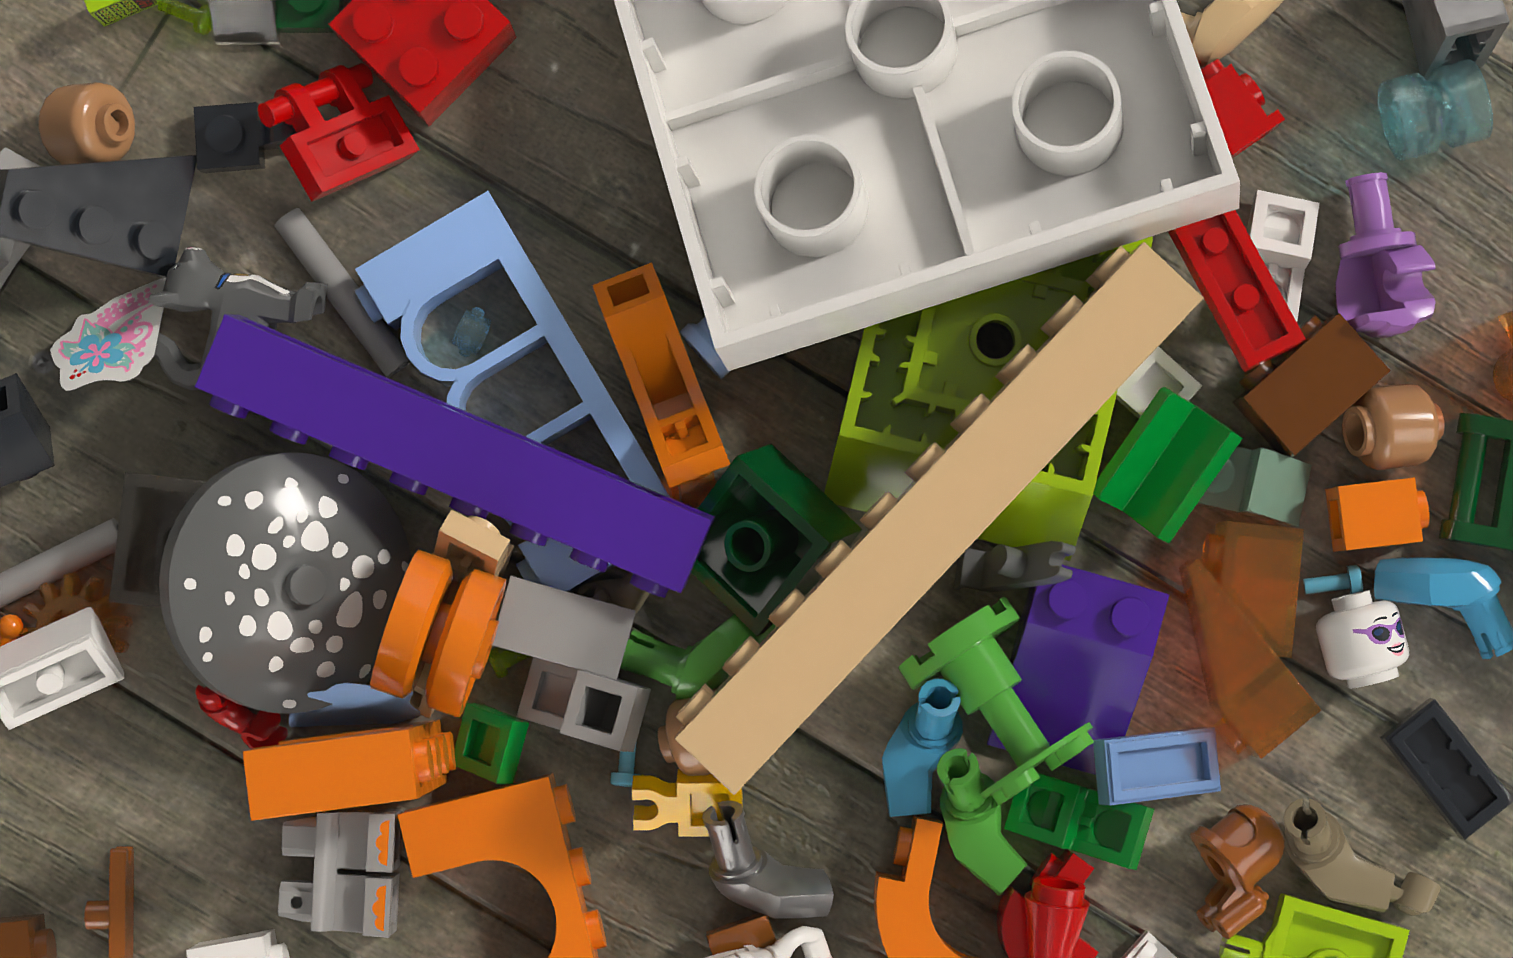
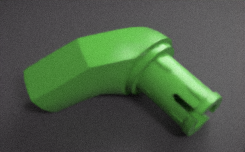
[620,614,776,700]
[937,748,1027,896]

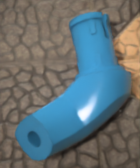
[1374,557,1513,659]
[882,679,963,817]

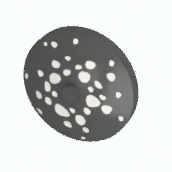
[159,452,412,714]

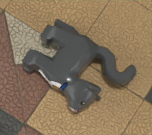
[135,247,328,391]

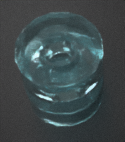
[1378,59,1493,162]

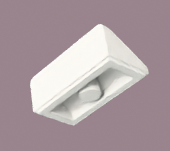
[0,607,124,730]

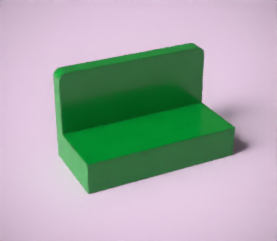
[1093,387,1243,543]

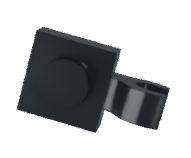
[193,102,297,173]

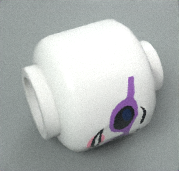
[1316,590,1409,689]

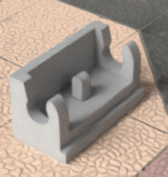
[493,576,636,680]

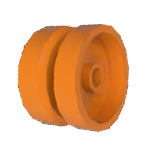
[370,550,506,718]

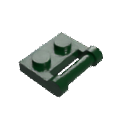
[1439,413,1513,552]

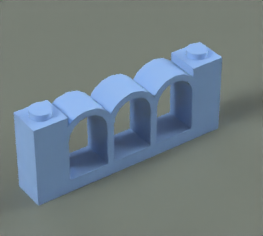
[355,191,670,592]

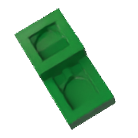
[1004,772,1155,870]

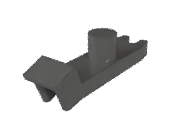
[953,541,1076,593]

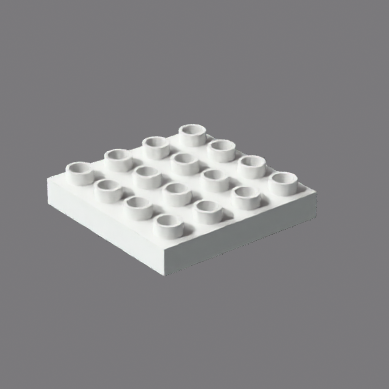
[614,0,1240,371]

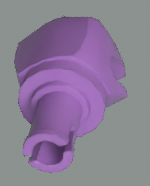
[1335,172,1435,338]

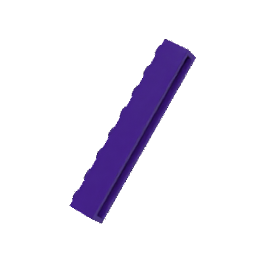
[195,314,715,598]

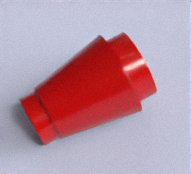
[1025,876,1090,958]

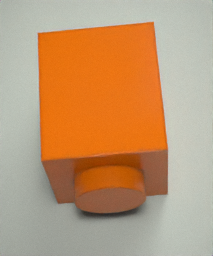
[1325,477,1429,552]

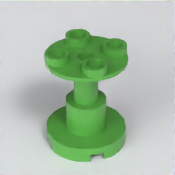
[898,597,1094,806]

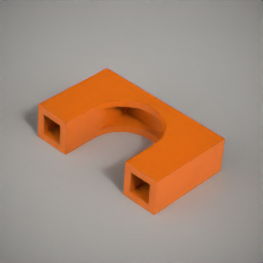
[242,719,456,821]
[397,773,607,958]

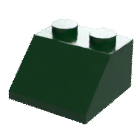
[691,444,863,636]

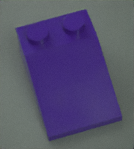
[987,564,1170,775]

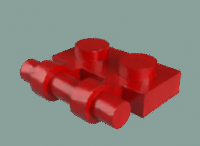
[258,63,420,202]

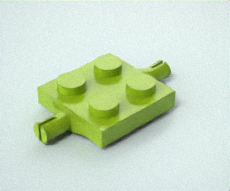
[1219,893,1410,958]

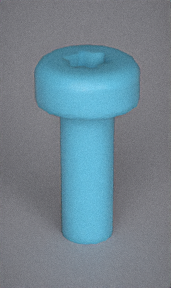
[1303,565,1363,594]
[610,745,639,787]

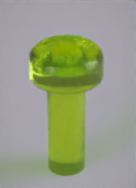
[158,0,217,35]
[488,648,531,678]

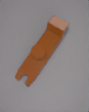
[84,846,134,958]

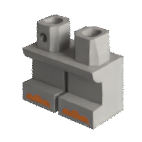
[278,809,403,938]

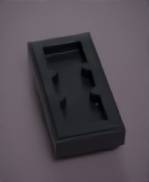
[1380,698,1513,840]

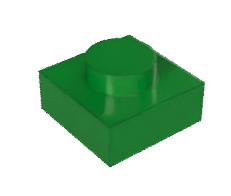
[454,703,529,784]

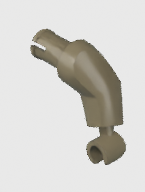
[1283,798,1441,916]

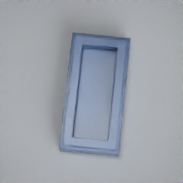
[1093,727,1221,805]

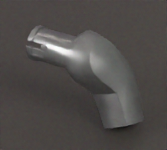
[702,801,834,919]

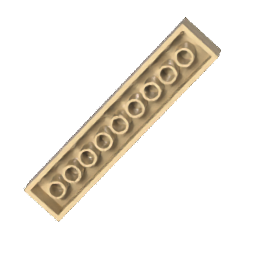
[675,242,1203,795]

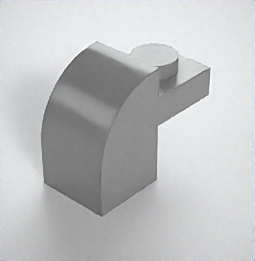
[516,657,651,752]

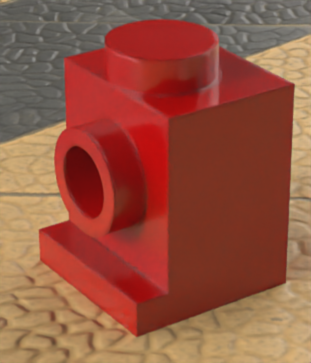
[1201,59,1285,158]

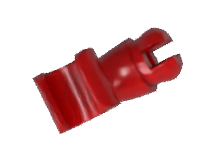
[195,685,289,749]

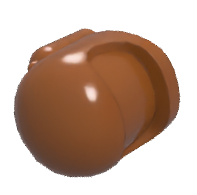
[1190,804,1285,939]

